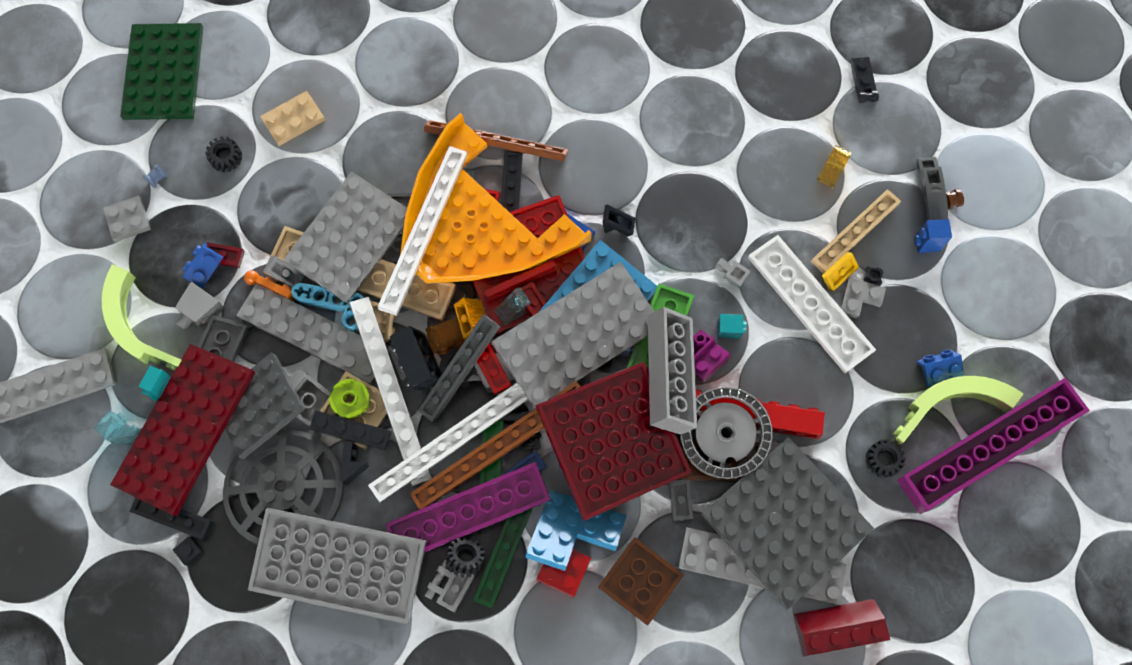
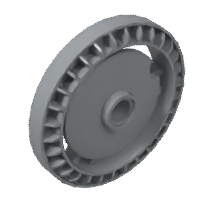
[680,387,772,479]

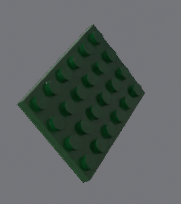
[120,23,203,120]

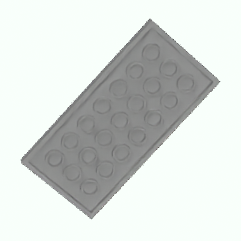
[491,262,655,409]
[248,508,426,624]

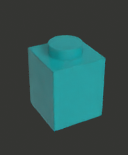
[718,314,747,339]

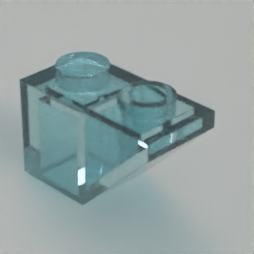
[94,410,141,445]

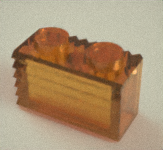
[425,318,465,355]

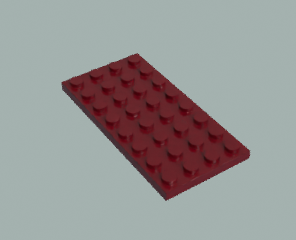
[110,344,256,517]

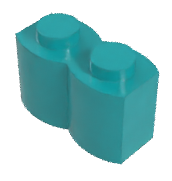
[138,365,171,402]

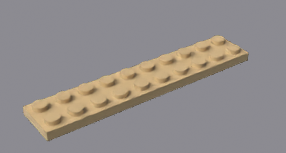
[269,226,456,321]

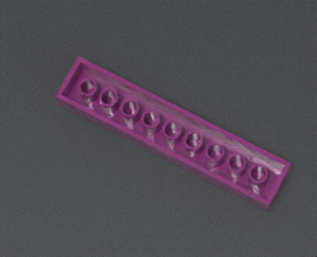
[897,378,1090,514]

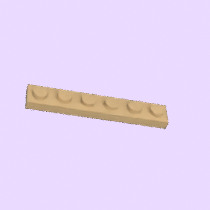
[811,189,901,274]

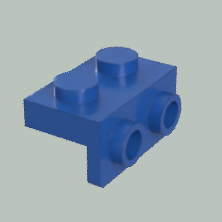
[182,243,223,289]
[917,350,965,387]

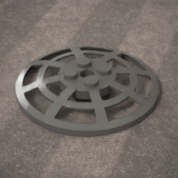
[223,429,344,545]

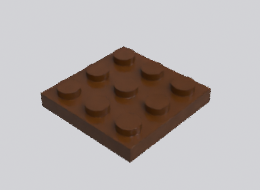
[598,537,684,626]

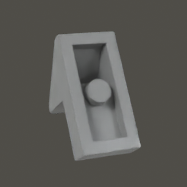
[263,256,305,288]

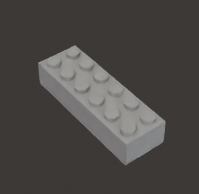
[648,307,697,434]

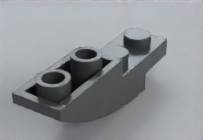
[917,157,948,220]

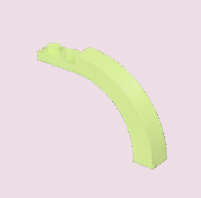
[102,264,182,371]
[893,376,1023,446]

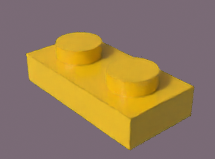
[822,252,859,291]

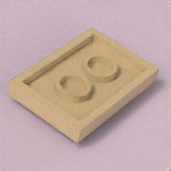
[260,91,325,146]

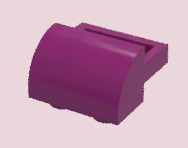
[693,329,731,383]

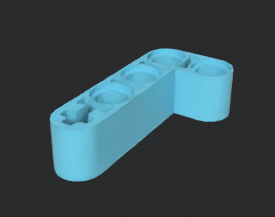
[291,283,363,333]

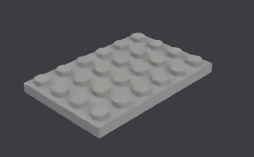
[283,171,407,304]

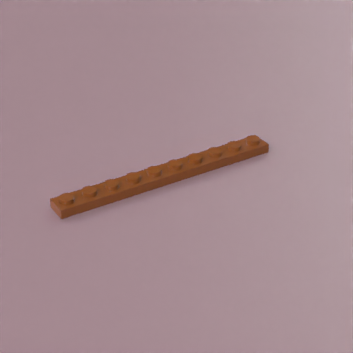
[410,381,580,510]

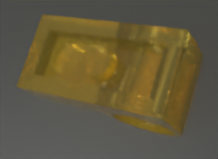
[817,145,852,188]

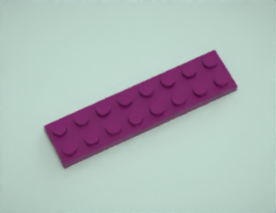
[385,462,551,553]

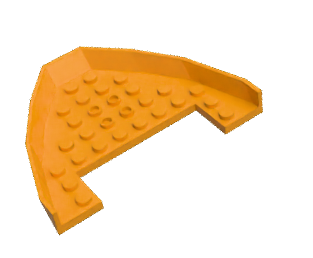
[400,113,591,283]

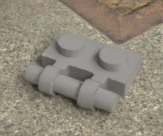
[425,559,475,613]

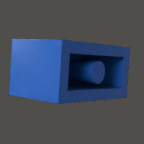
[914,219,952,253]

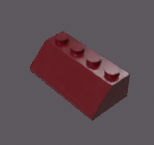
[793,599,891,657]

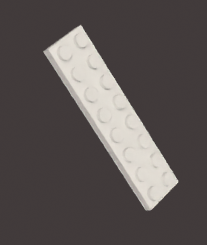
[748,235,876,373]

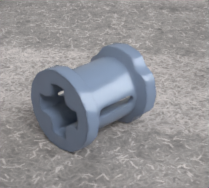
[142,164,168,188]

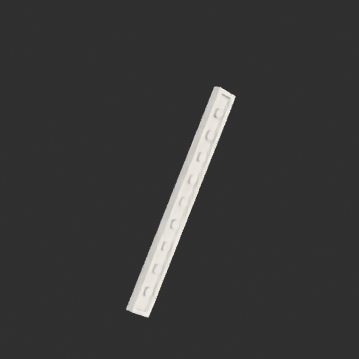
[378,146,467,316]
[350,297,431,487]
[368,383,528,502]

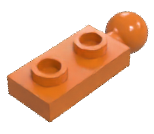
[244,270,295,302]

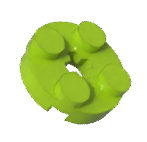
[329,379,370,419]

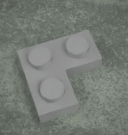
[840,277,886,319]

